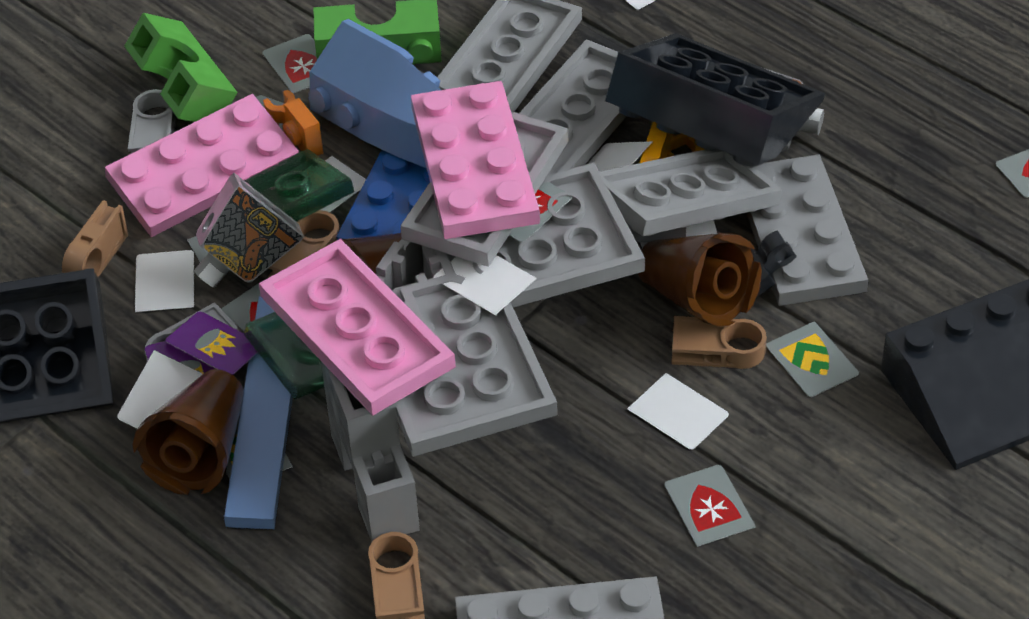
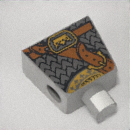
[194,172,304,288]

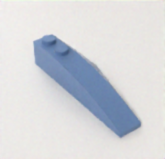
[309,19,441,168]

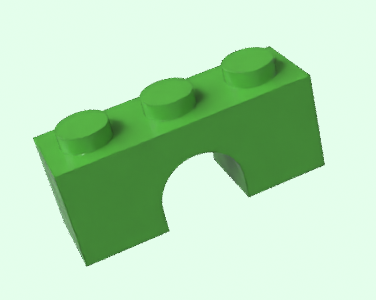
[313,0,442,64]
[124,13,238,122]

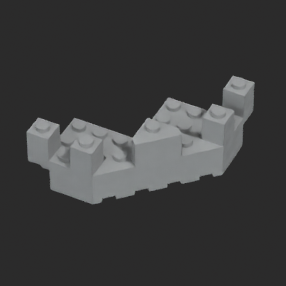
[321,163,645,542]

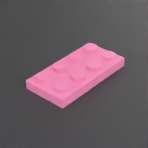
[411,81,540,239]
[105,93,299,237]
[259,239,456,416]

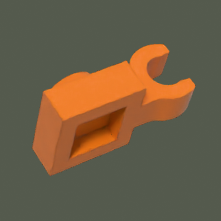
[263,90,323,160]

